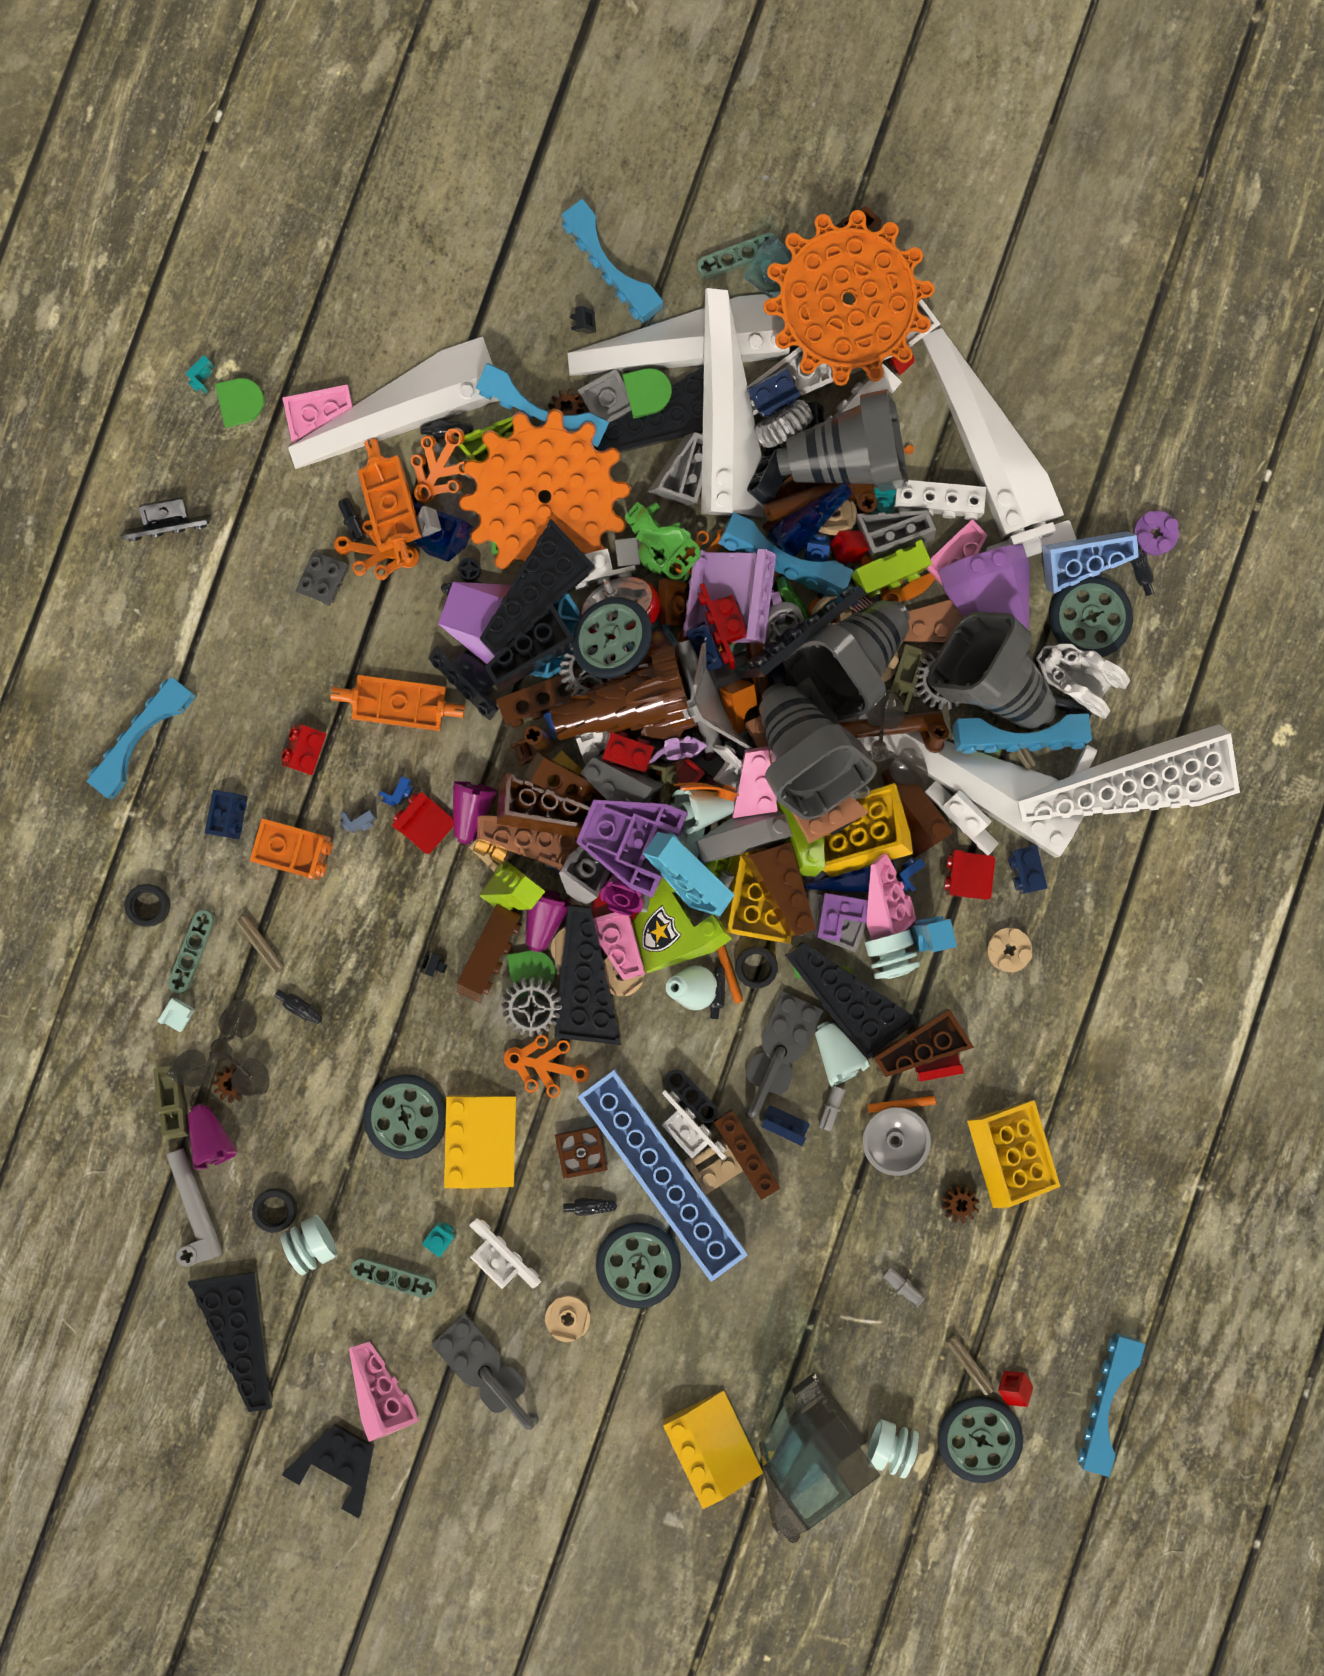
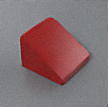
[889,348,915,375]

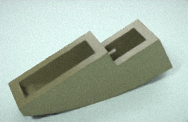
[882,644,927,715]
[153,1065,189,1140]

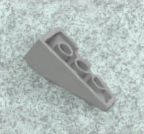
[695,808,792,863]
[559,846,610,906]

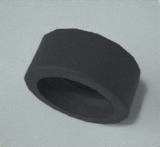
[124,884,170,927]
[735,946,778,988]
[252,1188,297,1233]

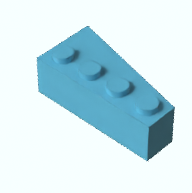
[643,832,735,916]

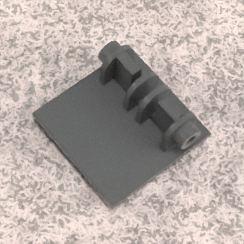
[296,552,349,606]

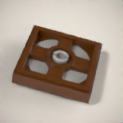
[555,1125,608,1179]

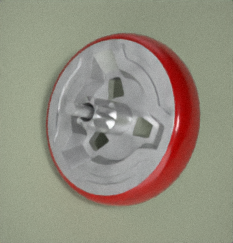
[580,576,660,640]

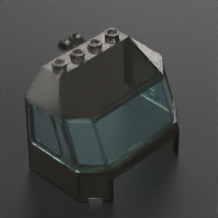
[759,1372,881,1544]

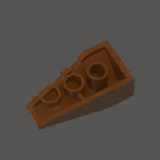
[882,760,953,858]

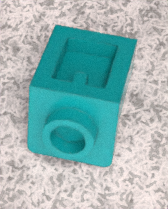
[185,355,214,394]
[871,488,896,515]
[422,1221,456,1258]

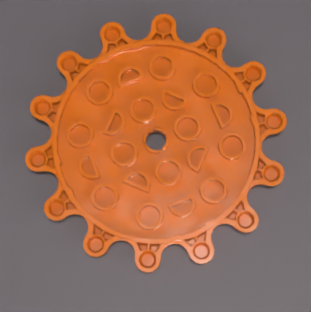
[763,210,935,386]
[459,409,631,569]

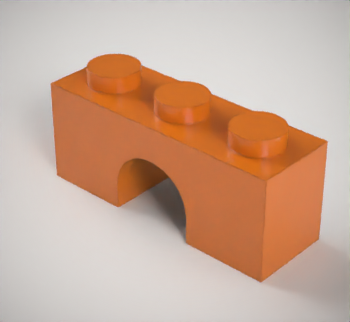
[719,679,757,741]

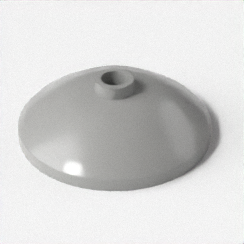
[863,1107,931,1176]

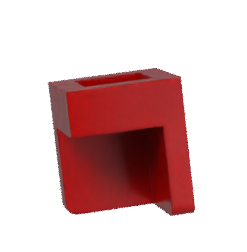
[830,531,869,562]
[676,758,705,783]
[998,1371,1033,1407]

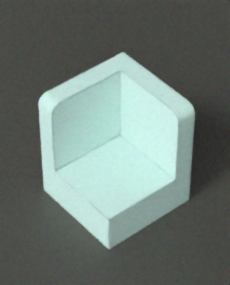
[158,998,195,1032]

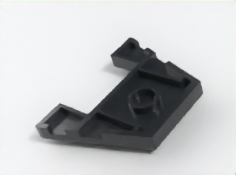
[282,1424,374,1519]

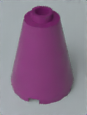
[453,781,497,844]
[600,874,646,916]
[525,888,572,952]
[187,1104,238,1170]

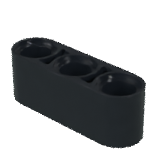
[747,444,785,506]
[666,1068,718,1123]

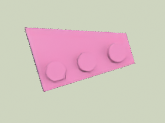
[283,385,353,442]
[927,519,987,586]
[732,746,777,818]
[594,912,646,980]

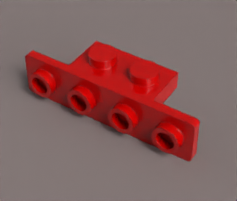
[697,583,747,670]

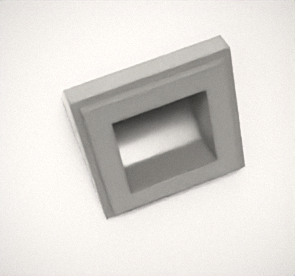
[417,506,441,537]

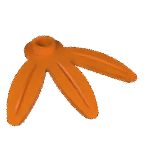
[861,556,935,604]
[674,783,739,802]

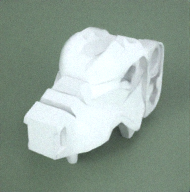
[1036,644,1130,719]

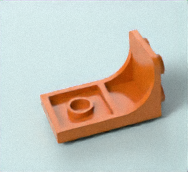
[249,818,333,881]

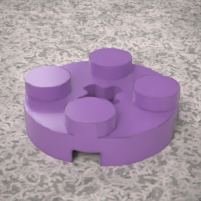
[1133,511,1179,556]

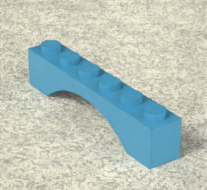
[561,199,663,324]
[476,363,609,447]
[718,512,853,597]
[86,677,197,800]
[953,714,1092,754]
[910,916,957,952]
[1077,1332,1146,1477]

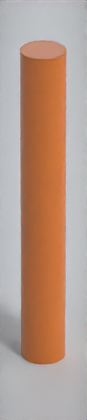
[716,945,743,1004]
[867,1096,936,1113]

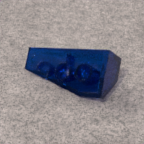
[768,483,852,557]
[413,502,474,562]
[804,860,897,893]

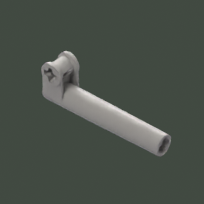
[676,640,722,754]
[167,1148,223,1267]

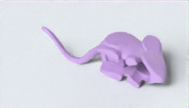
[649,736,707,764]

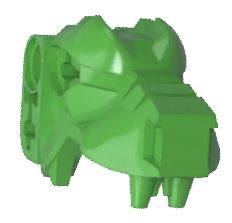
[625,502,701,583]

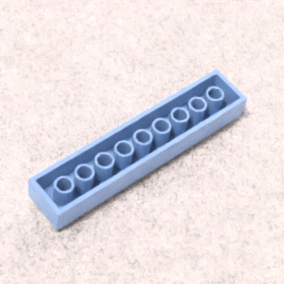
[577,1069,748,1282]

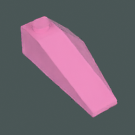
[866,853,916,940]
[349,1341,419,1442]

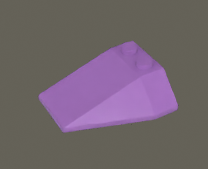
[938,544,1030,630]
[438,582,511,664]
[576,800,687,898]

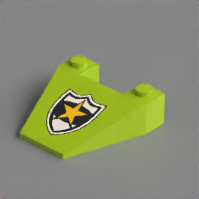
[632,878,732,973]

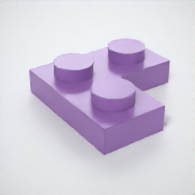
[817,893,868,941]

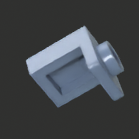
[340,810,377,833]

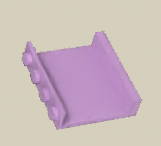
[683,548,776,644]

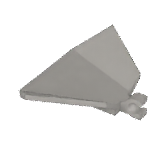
[682,642,752,749]

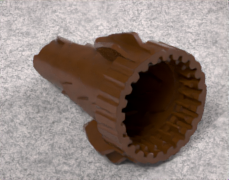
[549,644,697,740]

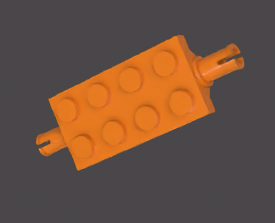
[357,439,422,565]
[330,675,466,732]

